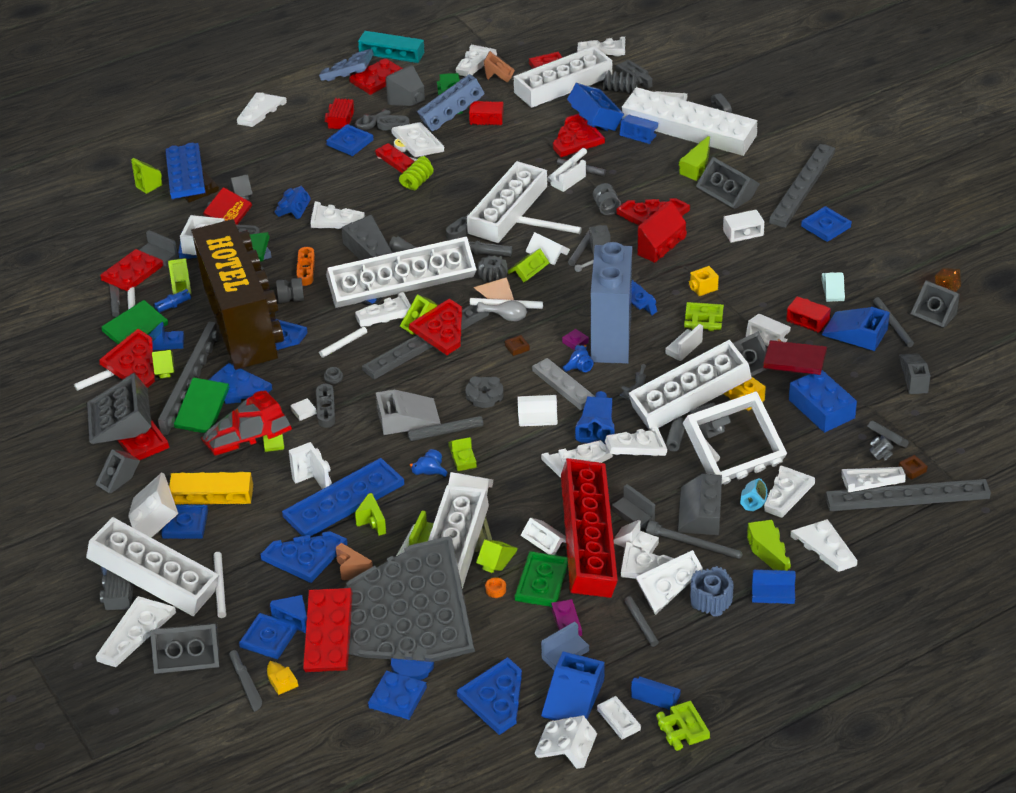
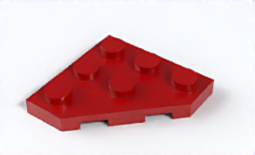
[553,114,605,157]
[616,198,690,226]
[409,298,462,355]
[100,329,155,388]

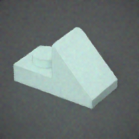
[821,272,845,302]

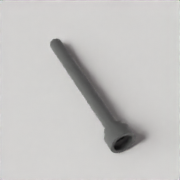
[646,520,743,559]

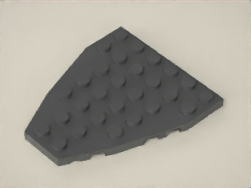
[345,535,475,662]

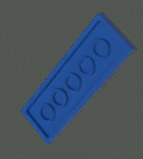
[166,143,206,199]
[282,458,404,536]

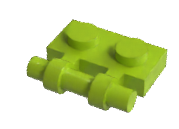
[684,302,724,332]
[656,701,710,751]

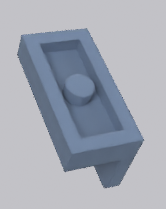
[541,622,589,671]

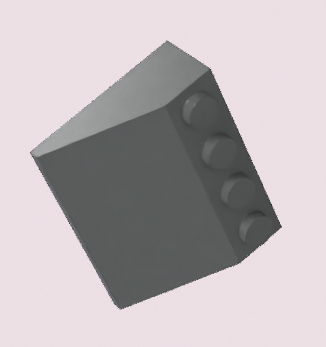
[87,373,152,444]

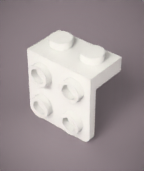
[289,442,332,489]
[535,716,597,769]

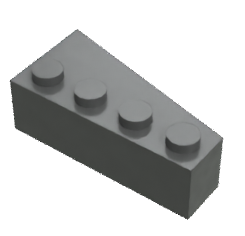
[341,215,392,260]

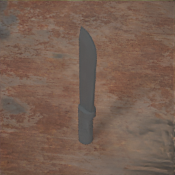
[109,284,120,317]
[229,650,262,712]

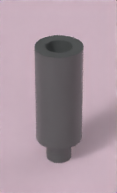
[666,418,685,451]

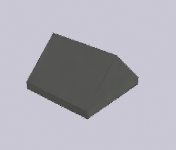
[911,280,960,328]

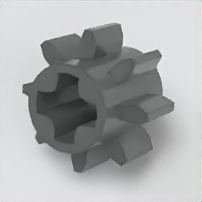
[869,436,894,460]

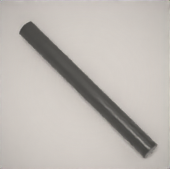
[873,297,914,347]

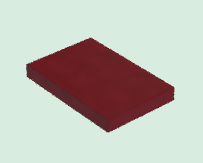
[763,340,827,375]

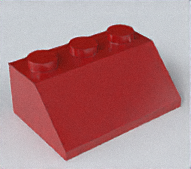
[638,201,687,263]

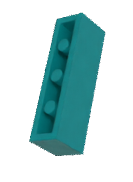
[358,31,424,63]

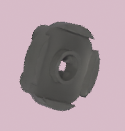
[465,376,504,408]

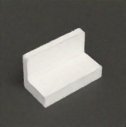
[526,232,570,265]
[665,324,703,361]
[518,395,558,426]
[448,472,493,492]
[521,518,566,555]

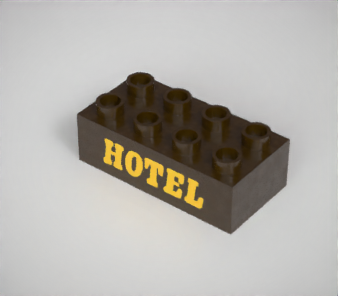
[191,219,284,370]

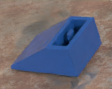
[822,307,890,351]
[541,651,605,720]

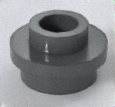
[324,367,343,384]

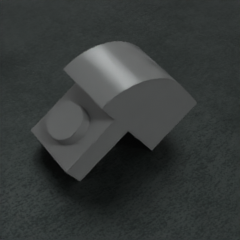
[690,402,731,438]

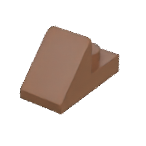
[484,51,515,82]
[336,543,373,580]

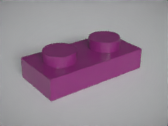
[551,599,582,636]

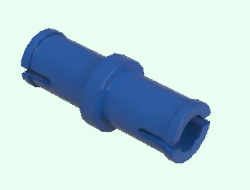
[153,289,191,313]

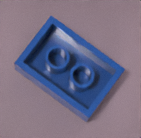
[567,83,624,131]
[789,370,857,433]

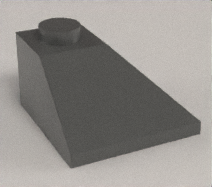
[386,65,425,106]
[733,331,767,376]

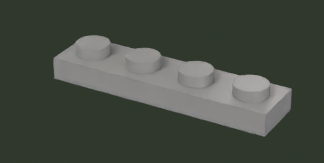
[532,358,595,410]

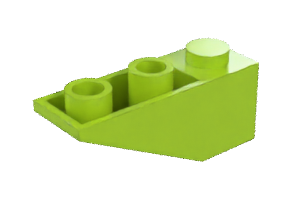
[679,136,710,181]
[747,520,791,571]

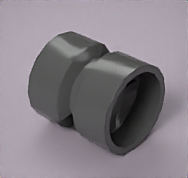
[593,183,621,216]
[276,277,304,304]

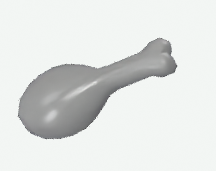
[477,300,527,322]

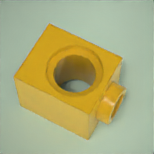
[689,266,719,296]

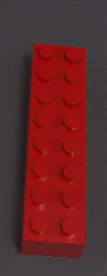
[561,458,618,598]

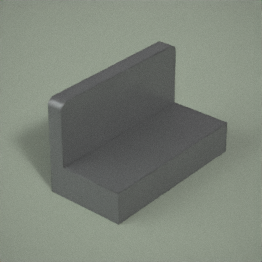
[140,230,178,267]
[612,484,655,531]

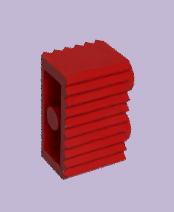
[325,98,354,129]
[469,101,504,126]
[786,297,831,333]

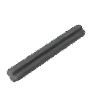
[408,416,483,441]

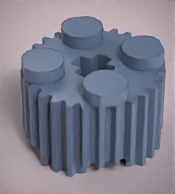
[690,566,734,616]

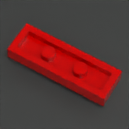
[375,143,415,173]

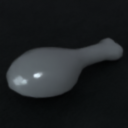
[355,109,391,131]

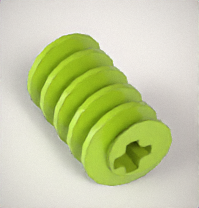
[399,156,434,190]

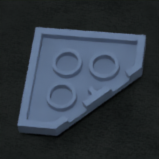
[319,48,373,81]

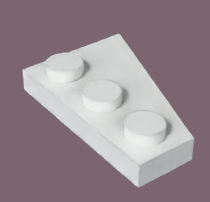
[577,37,625,57]
[456,45,497,77]
[237,92,287,127]
[355,292,411,327]
[605,426,668,456]
[764,466,815,518]
[842,467,905,492]
[636,550,702,615]

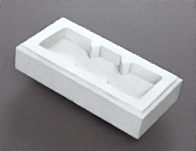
[597,696,641,739]

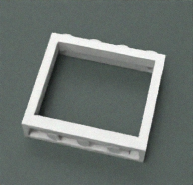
[683,391,787,485]

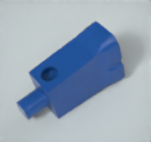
[575,391,615,444]

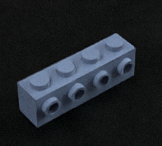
[417,74,485,131]

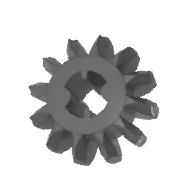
[478,255,508,282]

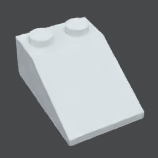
[128,472,178,538]

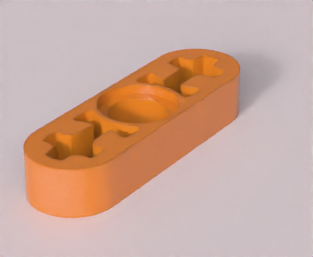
[297,247,315,286]

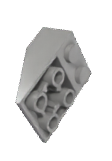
[376,390,441,435]

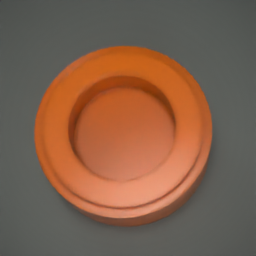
[485,578,506,598]

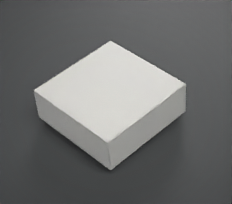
[290,398,317,421]

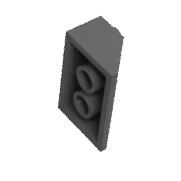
[696,157,760,209]
[678,474,722,535]
[150,623,220,674]

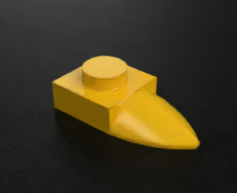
[267,661,298,695]

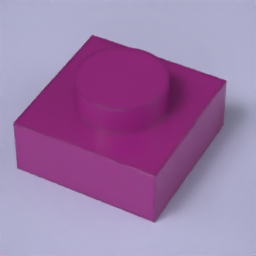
[562,329,589,350]

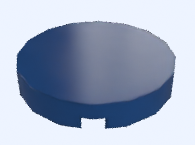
[391,658,434,680]

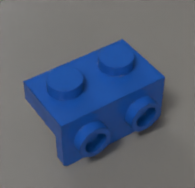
[275,186,311,219]
[632,280,658,315]

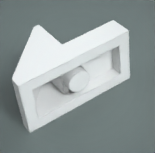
[613,520,659,553]

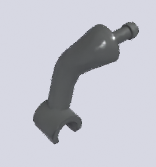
[619,364,646,400]

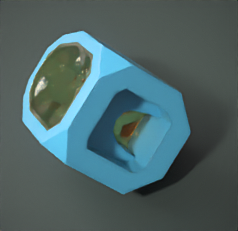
[740,478,768,511]

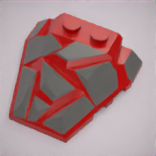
[202,390,292,456]

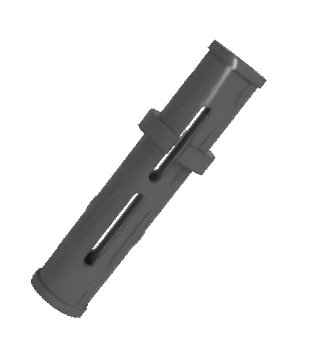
[468,241,513,257]

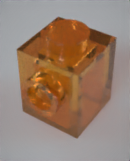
[935,268,961,292]

